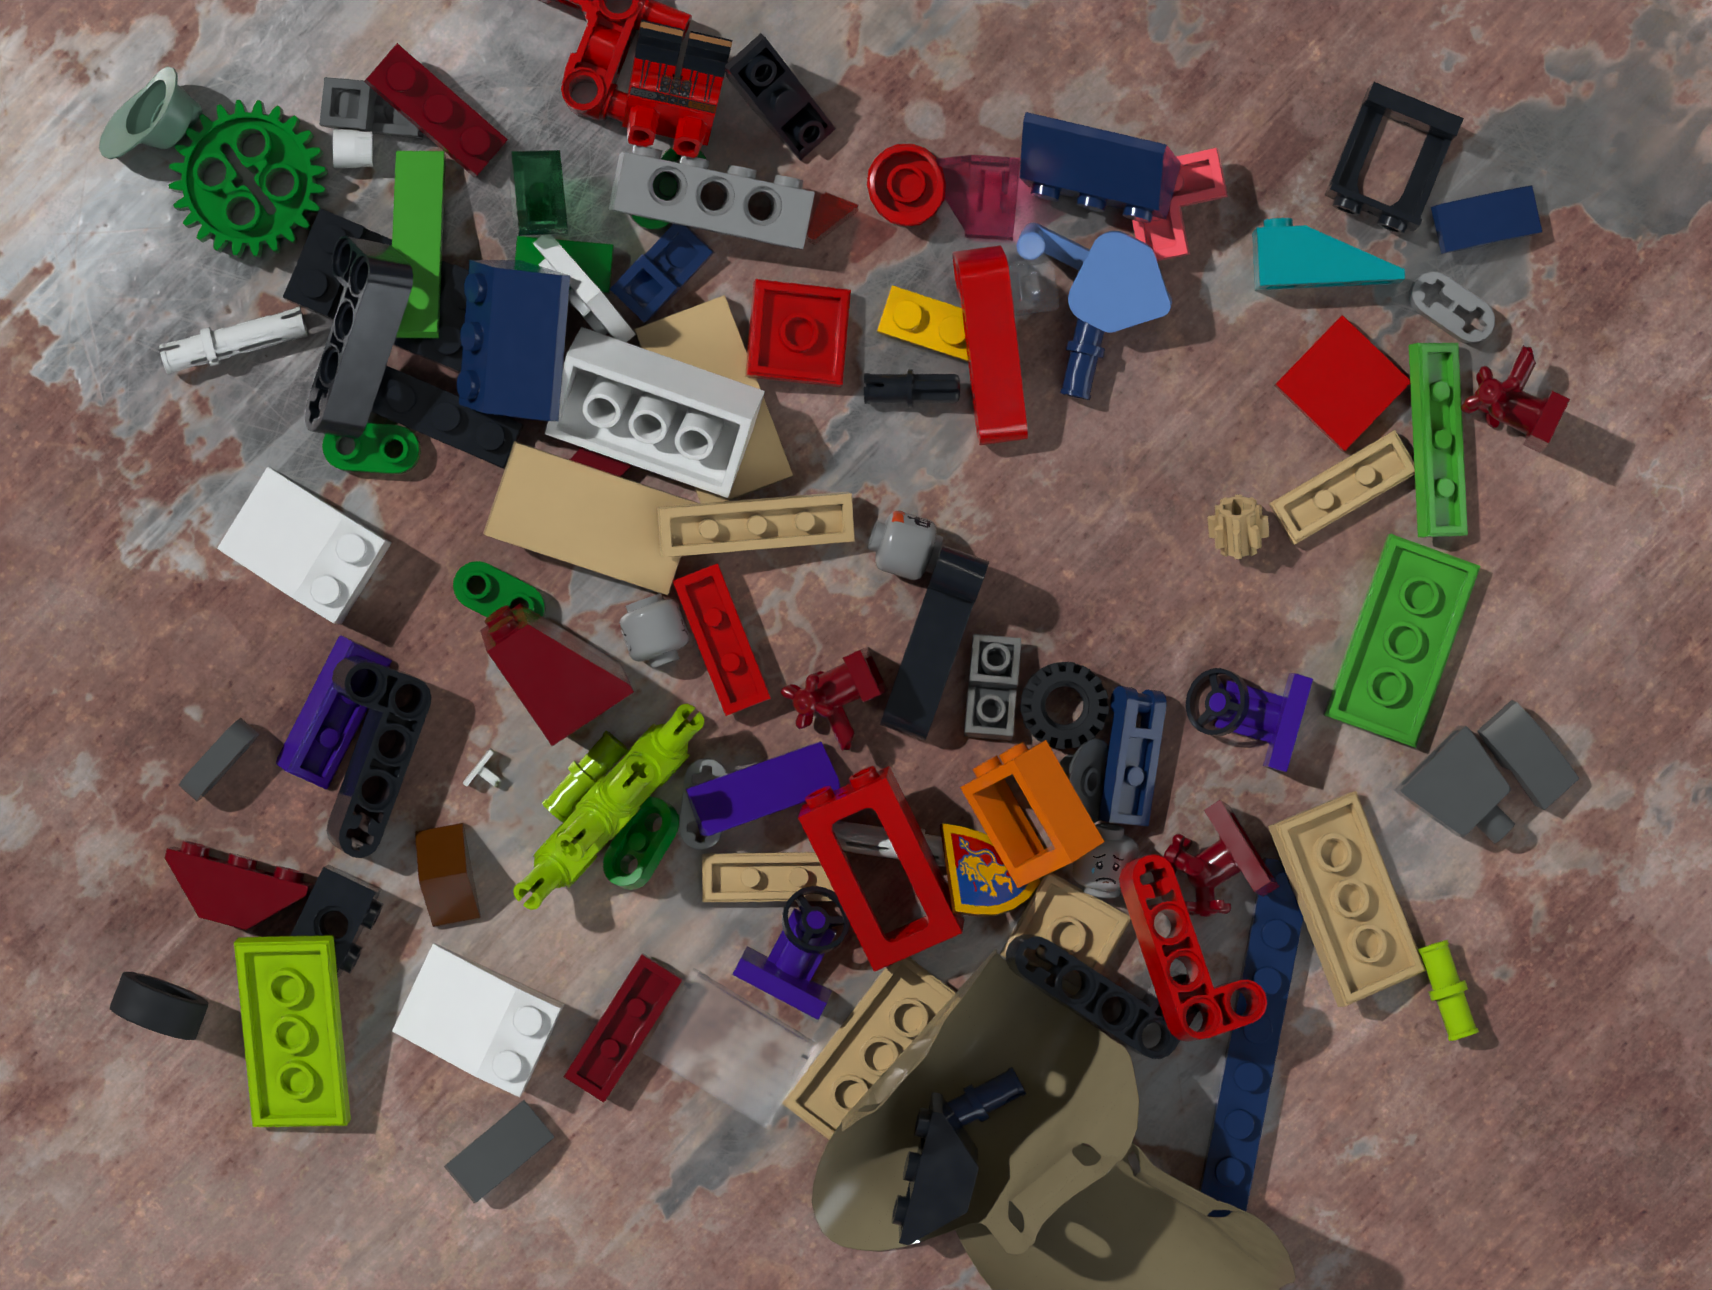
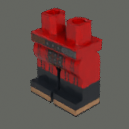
[622,20,733,158]

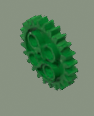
[169,100,328,258]

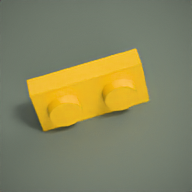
[877,285,968,362]

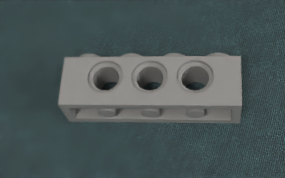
[608,145,815,249]

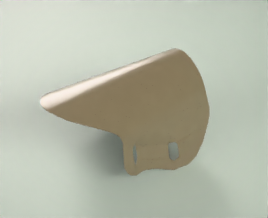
[812,949,1140,1255]
[955,1142,1296,1290]

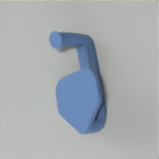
[1016,222,1172,333]

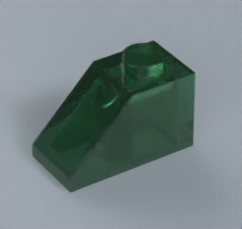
[510,150,568,236]

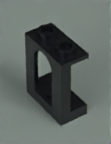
[1325,82,1464,234]

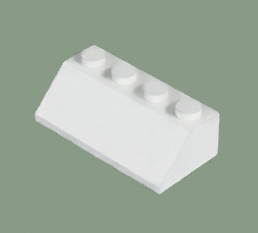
[545,327,765,498]

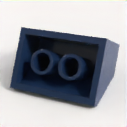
[1019,112,1181,223]
[457,260,570,421]

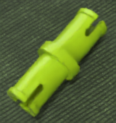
[542,730,628,823]
[1418,940,1479,1041]

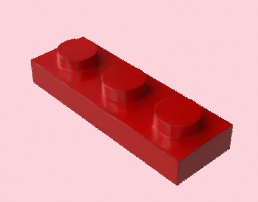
[673,563,771,716]

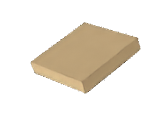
[1000,872,1131,995]

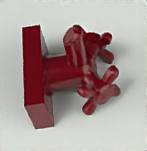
[1461,345,1570,453]
[781,647,888,751]
[1163,800,1280,917]

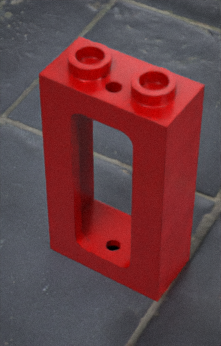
[798,766,965,972]

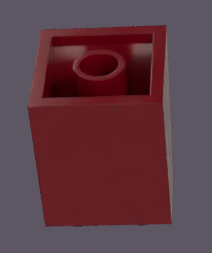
[480,603,634,746]

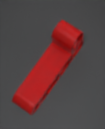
[952,245,1028,445]
[1119,854,1267,1042]

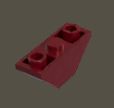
[164,840,314,930]

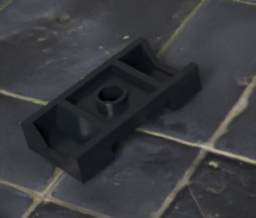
[283,208,469,373]

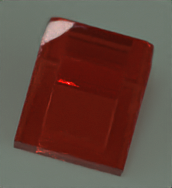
[806,192,858,245]

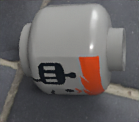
[868,511,943,580]

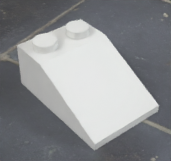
[217,467,391,625]
[392,943,565,1097]

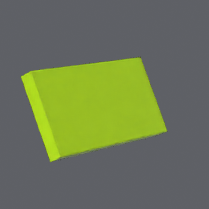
[234,935,351,1127]

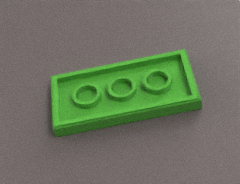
[1323,534,1481,748]

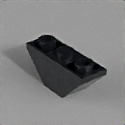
[724,33,836,161]
[892,1092,979,1245]

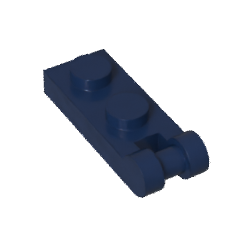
[1098,686,1167,826]

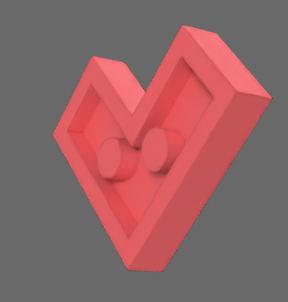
[1132,148,1228,261]

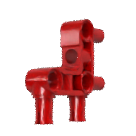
[539,0,692,123]

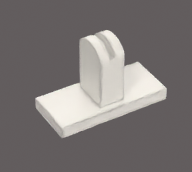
[463,748,502,787]

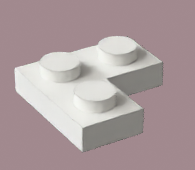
[533,231,635,342]

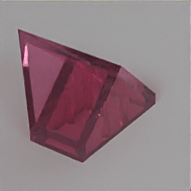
[935,155,1020,241]

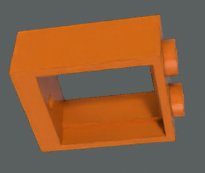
[960,740,1105,888]

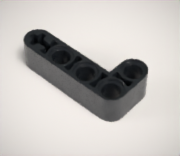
[305,235,413,439]
[880,545,989,741]
[326,656,432,858]
[1006,934,1199,1059]

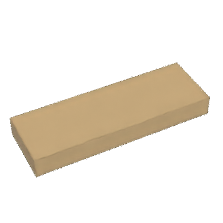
[1269,430,1415,545]
[702,852,847,902]

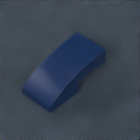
[1431,185,1542,254]
[610,224,715,323]

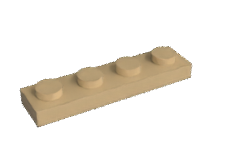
[657,492,855,557]

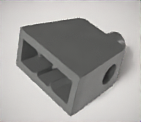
[1394,725,1515,844]

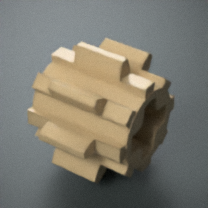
[1208,495,1269,559]

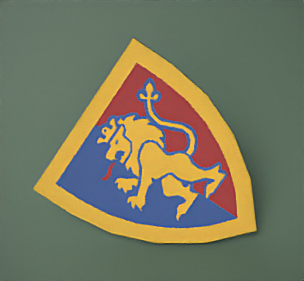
[940,823,1041,917]

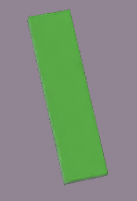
[392,151,446,338]
[1409,343,1468,537]

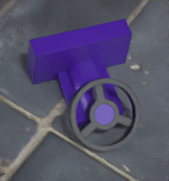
[1186,668,1313,772]
[732,886,850,1020]

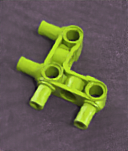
[513,704,704,910]

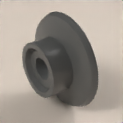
[1060,739,1109,823]

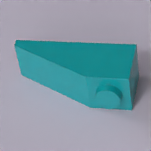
[1252,218,1405,291]

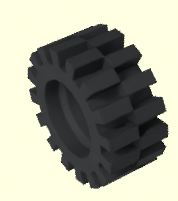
[1020,662,1109,749]

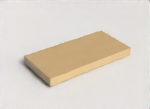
[635,295,793,503]
[483,441,698,595]
[1268,791,1426,1007]
[782,957,956,1140]

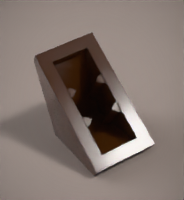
[415,823,481,927]

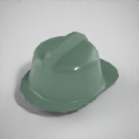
[99,66,203,159]

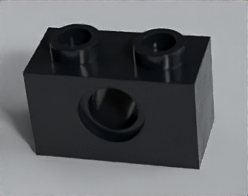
[290,865,384,978]

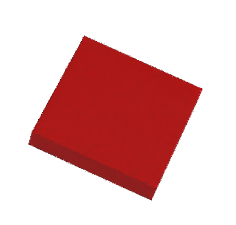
[745,279,851,387]
[1274,315,1410,452]

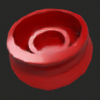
[867,144,946,226]

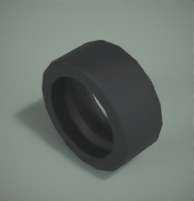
[109,972,209,1040]

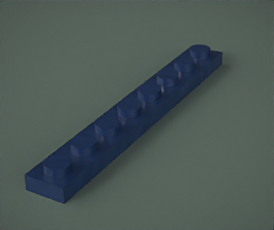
[1199,857,1303,1217]

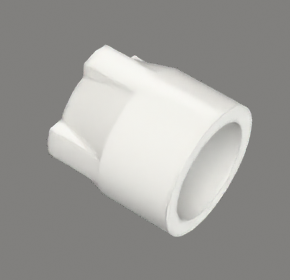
[333,129,373,168]

